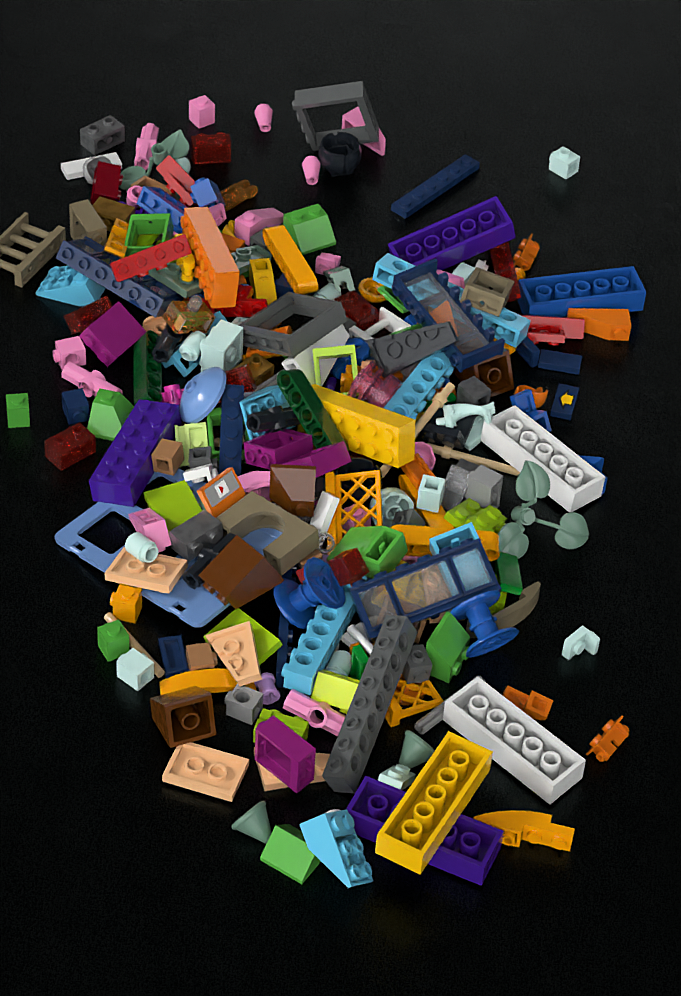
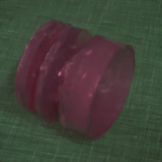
[347,360,402,408]

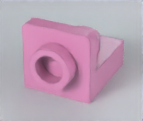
[315,252,341,275]

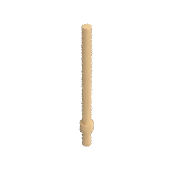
[380,382,455,478]
[427,443,520,476]

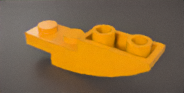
[473,810,575,851]

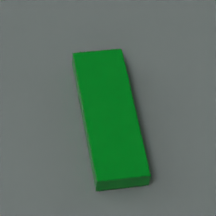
[494,552,523,595]

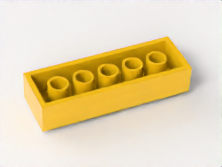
[297,384,416,468]
[375,731,493,875]

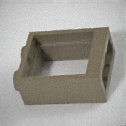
[69,199,107,254]
[460,267,515,317]

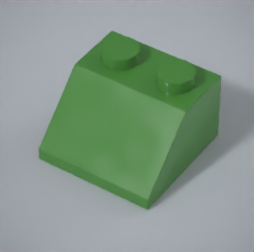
[283,204,336,255]
[426,611,470,683]

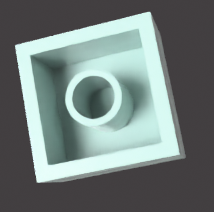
[199,319,243,375]

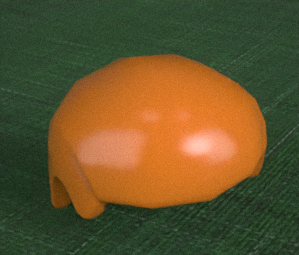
[515,385,548,408]

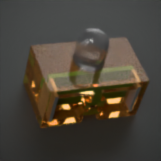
[163,295,216,334]

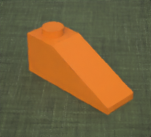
[567,308,631,341]

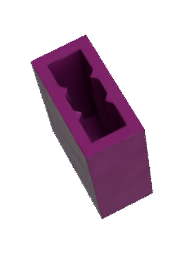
[80,301,147,367]

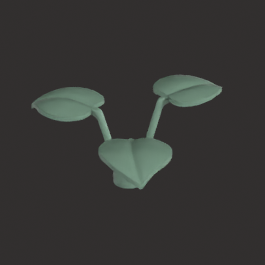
[119,130,189,202]
[498,460,589,559]

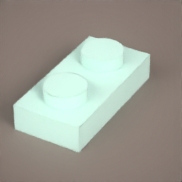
[378,764,416,790]

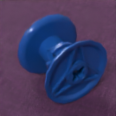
[273,557,345,629]
[450,590,519,658]

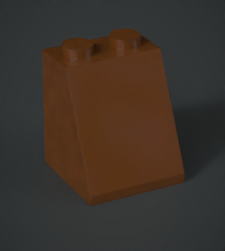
[452,340,515,397]
[198,535,284,609]
[150,686,216,748]

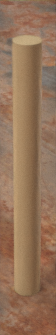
[104,612,165,678]

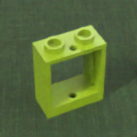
[312,344,360,398]

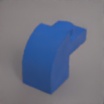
[510,389,552,432]

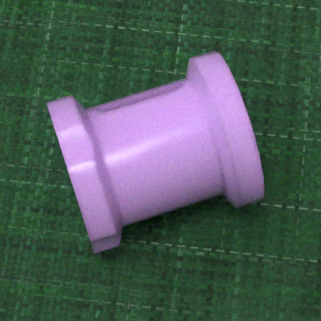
[254,672,280,705]

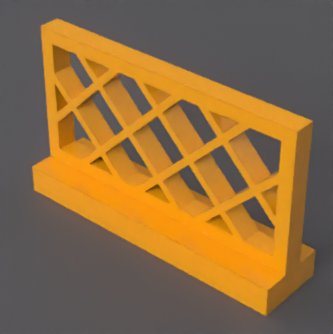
[325,470,383,564]
[349,642,443,727]

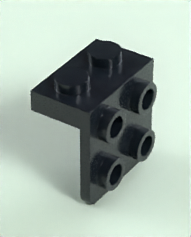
[419,404,476,450]

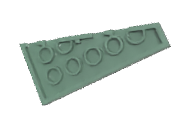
[148,245,272,298]

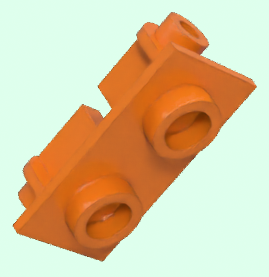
[511,233,540,271]
[586,716,629,762]

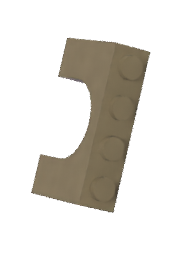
[216,491,319,576]

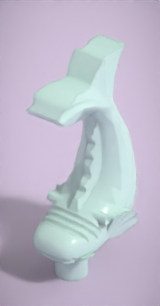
[436,401,495,428]

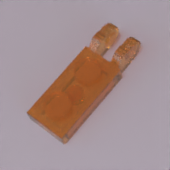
[220,179,259,212]

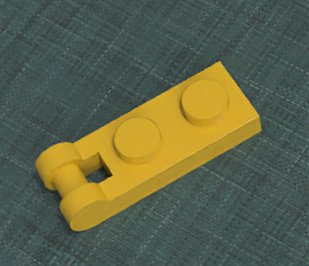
[174,234,195,282]

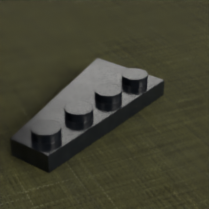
[366,322,459,379]

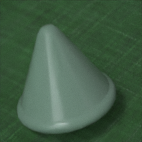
[398,730,435,769]
[232,801,271,844]

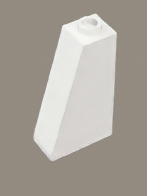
[281,324,350,385]

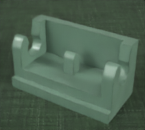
[323,266,355,292]

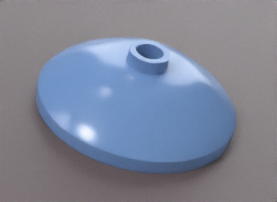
[179,367,227,424]

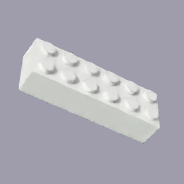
[480,405,606,512]
[443,677,586,804]

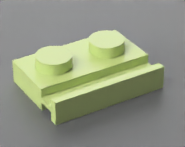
[174,422,208,468]

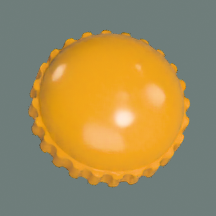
[358,277,387,303]

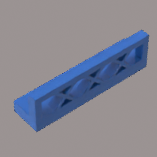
[136,186,188,234]

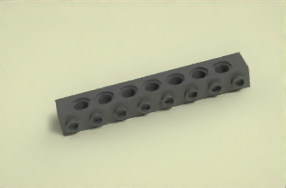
[322,615,418,794]

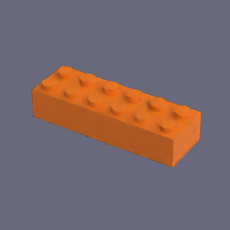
[180,207,240,308]

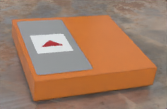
[197,468,246,518]

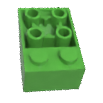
[326,526,408,579]

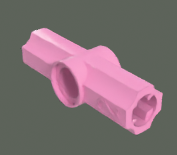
[134,123,159,171]
[62,361,122,397]
[283,689,346,736]

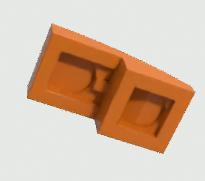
[503,685,553,720]

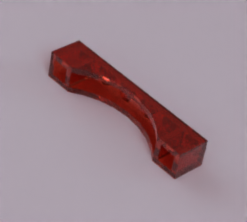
[490,241,521,302]

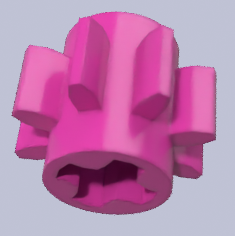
[161,384,184,407]

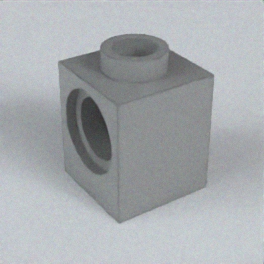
[224,684,263,725]

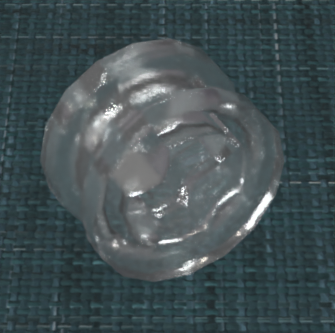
[316,532,336,555]

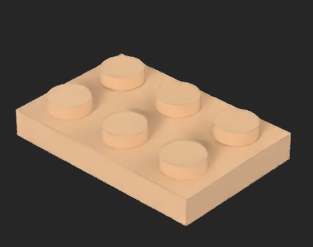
[105,547,188,594]
[162,742,249,802]

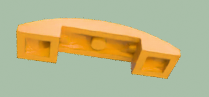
[104,218,129,258]
[159,668,256,695]

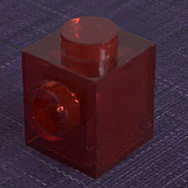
[328,548,369,587]

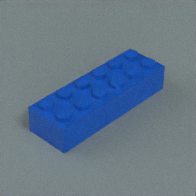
[516,266,646,317]

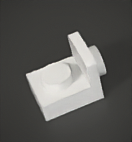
[183,463,219,483]

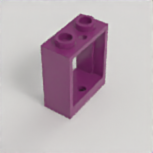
[244,429,313,470]
[282,441,352,478]
[255,715,316,793]

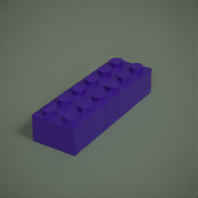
[388,196,516,270]
[89,399,182,507]
[346,776,504,886]

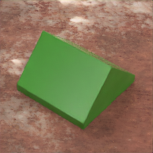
[260,824,321,884]

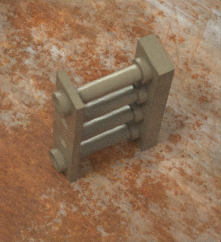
[0,212,66,287]

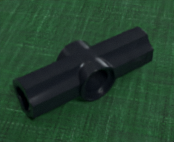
[152,314,186,363]
[246,406,301,433]
[183,533,236,589]

